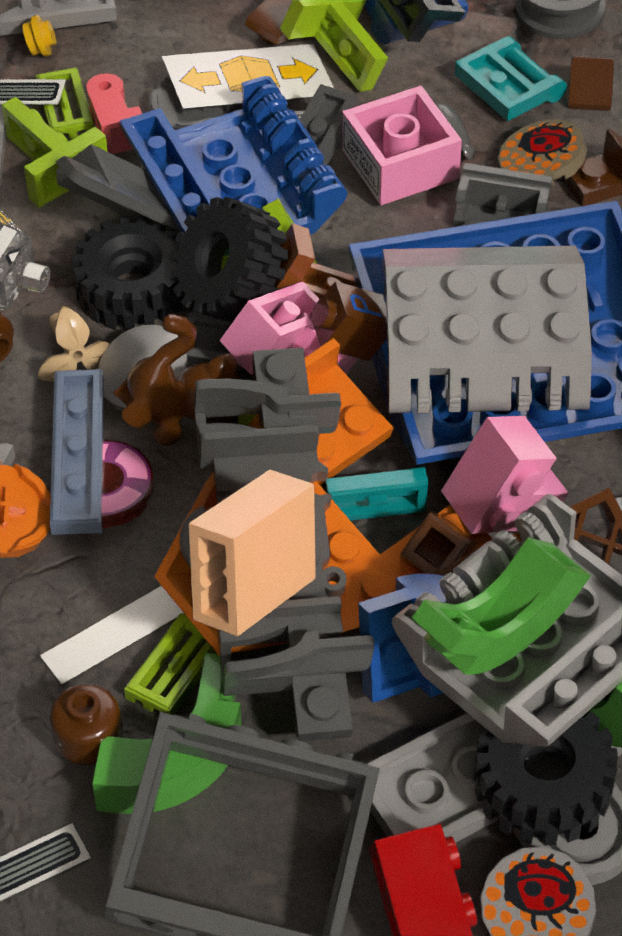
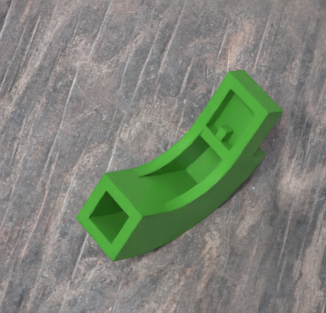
[412,538,591,675]
[92,653,242,814]

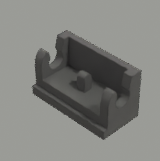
[453,163,553,227]

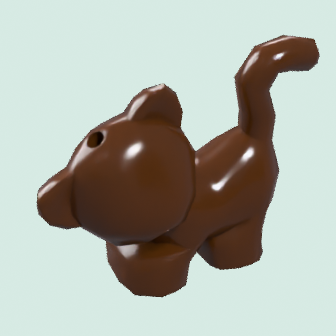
[112,314,240,446]

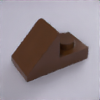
[562,129,622,206]

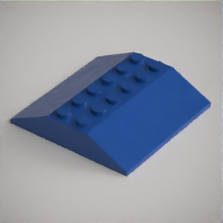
[349,201,622,465]

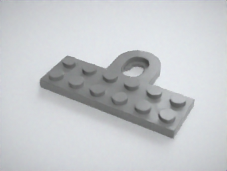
[367,713,622,885]

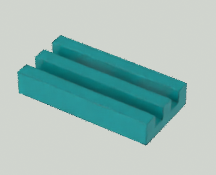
[326,467,428,521]

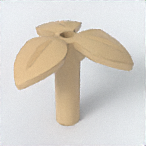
[38,306,110,382]

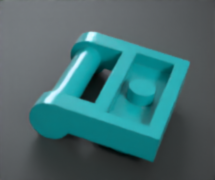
[454,36,567,121]

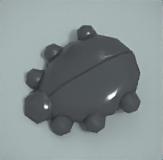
[437,103,475,161]

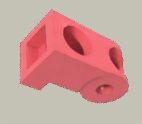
[86,73,142,154]

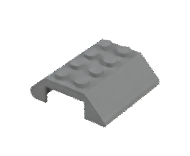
[382,246,592,413]
[392,494,622,747]

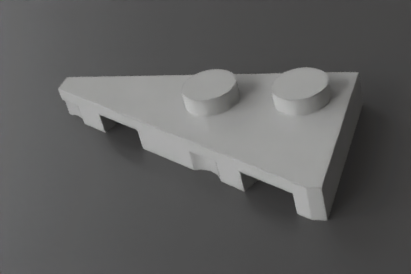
[0,0,117,36]

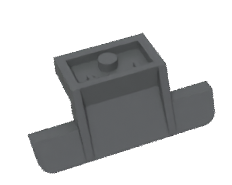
[56,144,182,232]

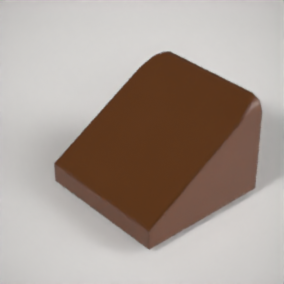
[568,56,614,111]
[400,512,477,574]

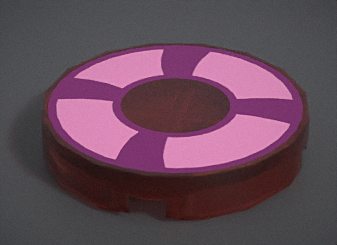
[102,440,155,528]

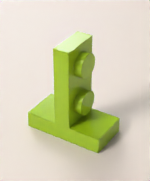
[280,0,388,92]
[1,97,108,208]

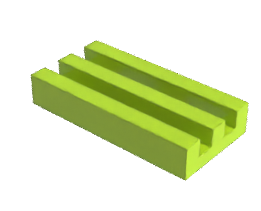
[36,68,94,139]
[124,613,217,715]

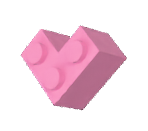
[220,281,358,375]
[441,416,569,534]

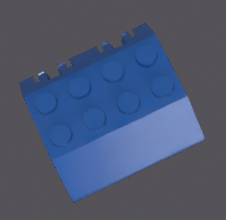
[120,76,348,256]

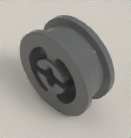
[515,0,605,39]

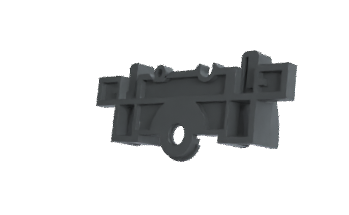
[180,348,374,741]

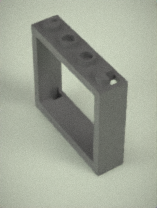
[105,712,380,936]

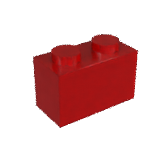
[368,823,477,936]

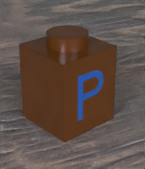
[310,281,388,361]

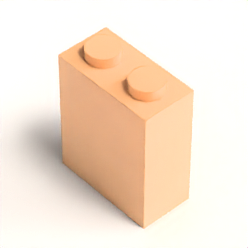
[189,470,316,637]

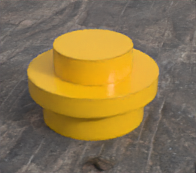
[22,14,56,57]

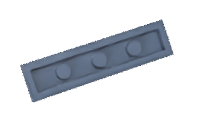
[50,369,104,535]

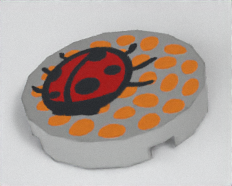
[481,847,596,936]

